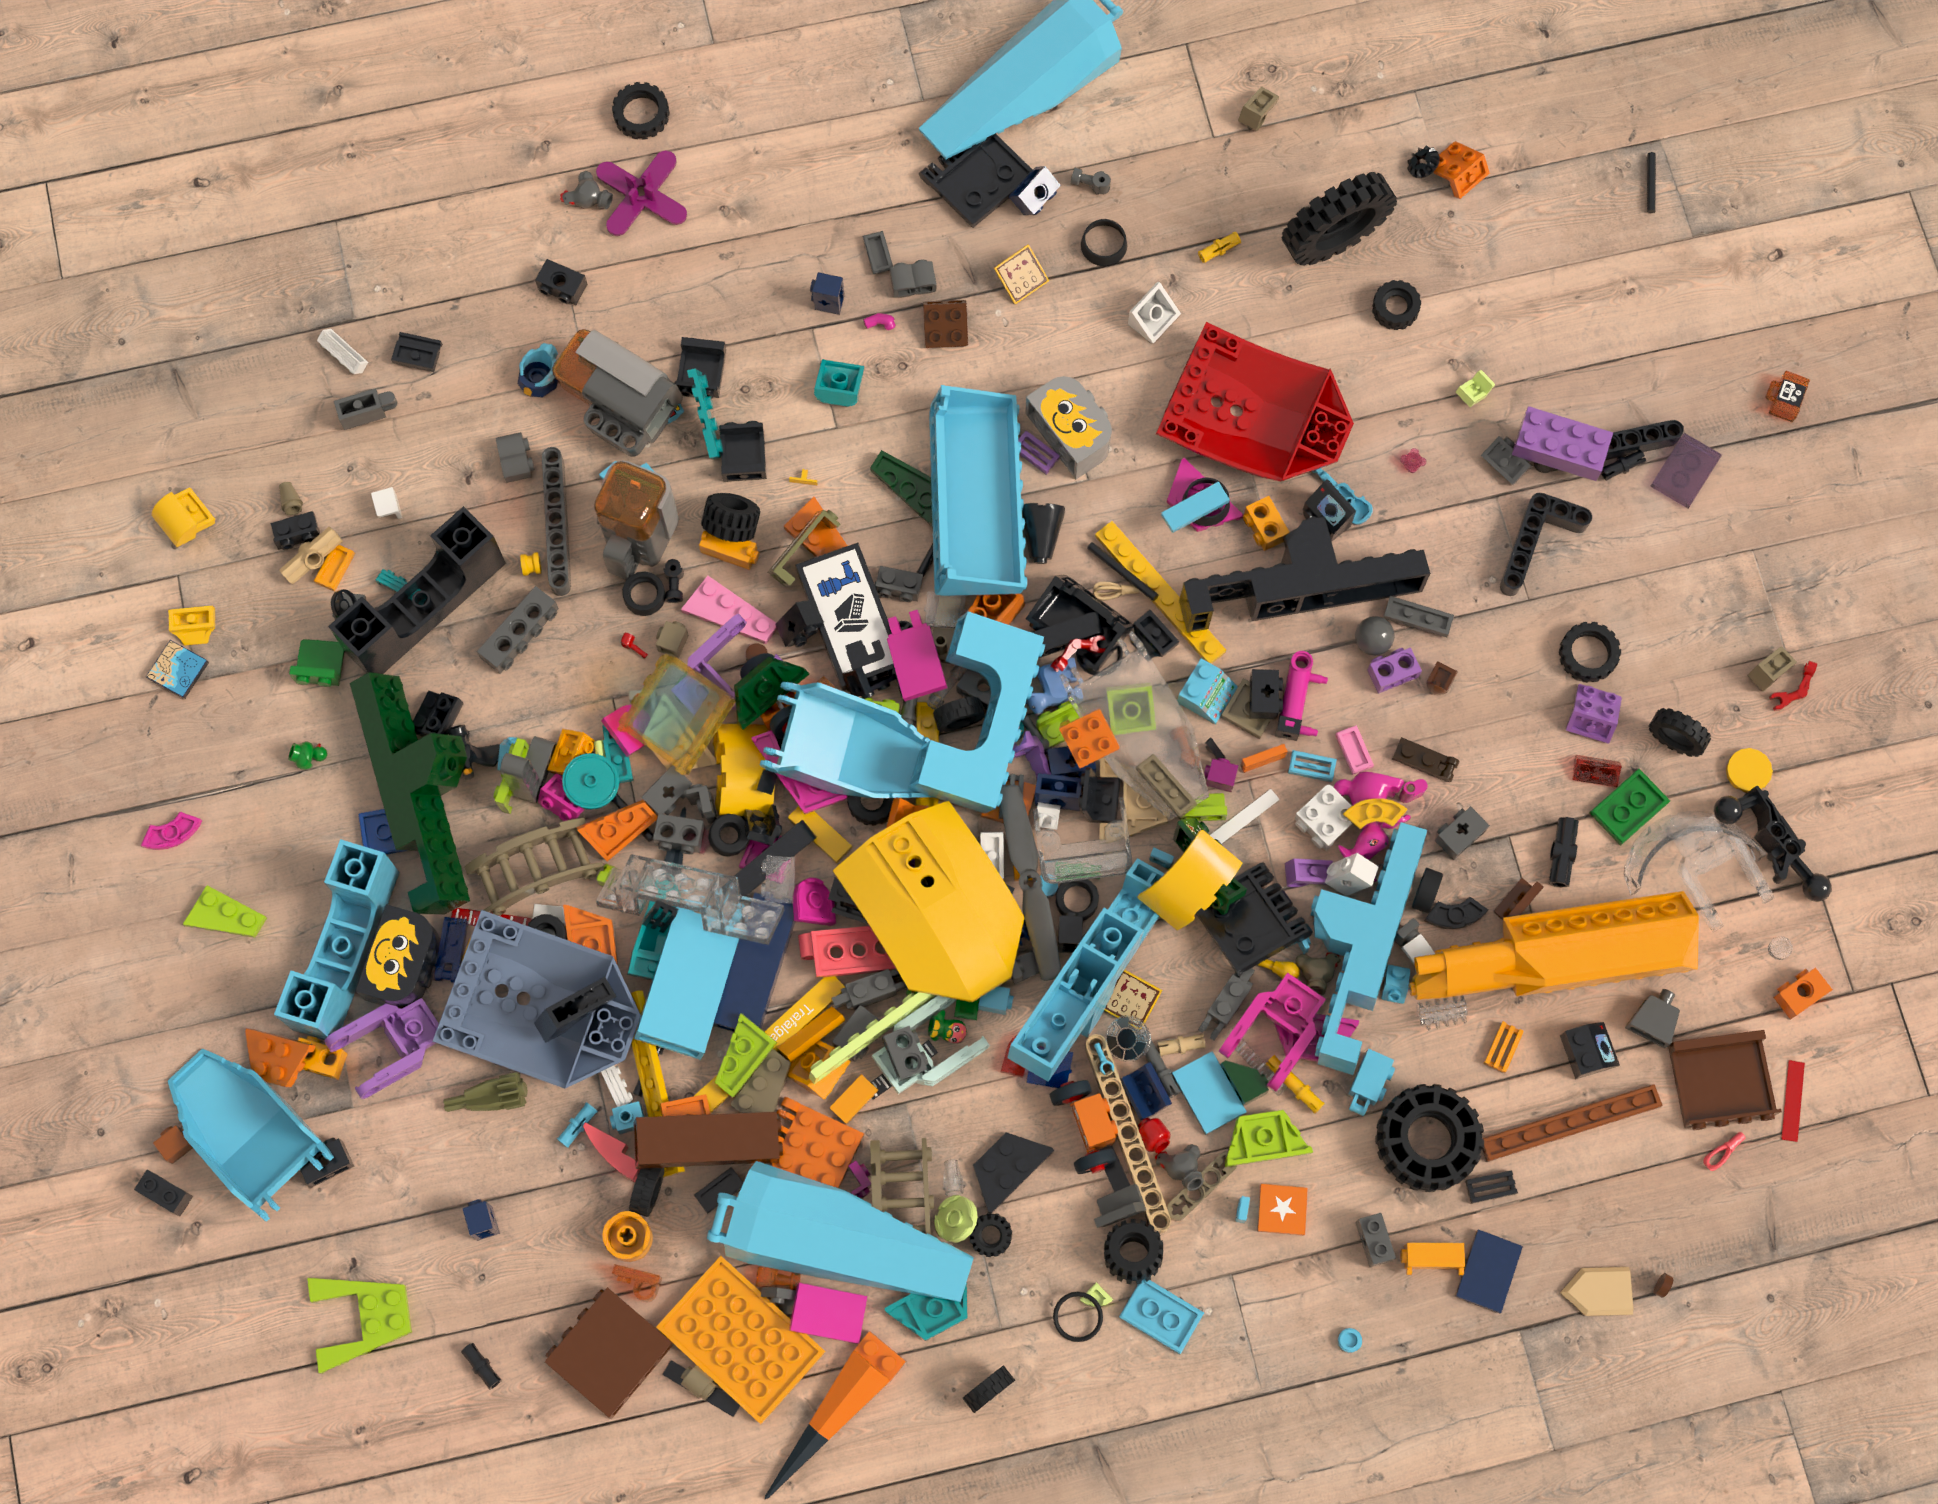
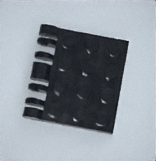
[919,133,1033,228]
[1196,862,1313,976]

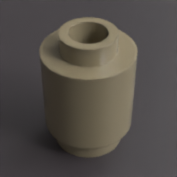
[681,1365,717,1401]

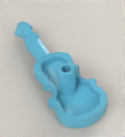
[1312,468,1373,525]

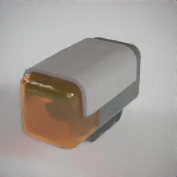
[552,329,683,457]
[594,460,679,580]

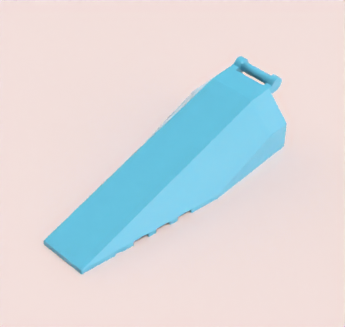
[919,0,1124,159]
[707,1161,974,1302]

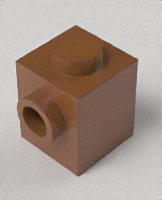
[153,1125,193,1164]

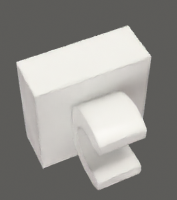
[1035,802,1060,830]

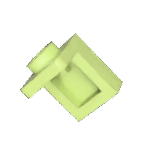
[1456,370,1495,407]

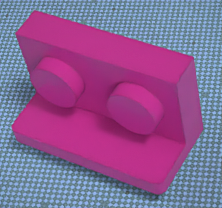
[538,773,585,821]

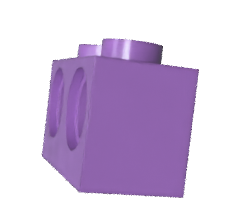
[1367,647,1422,694]

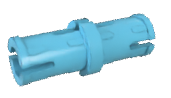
[557,1102,598,1148]

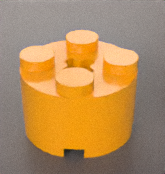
[602,1211,653,1262]

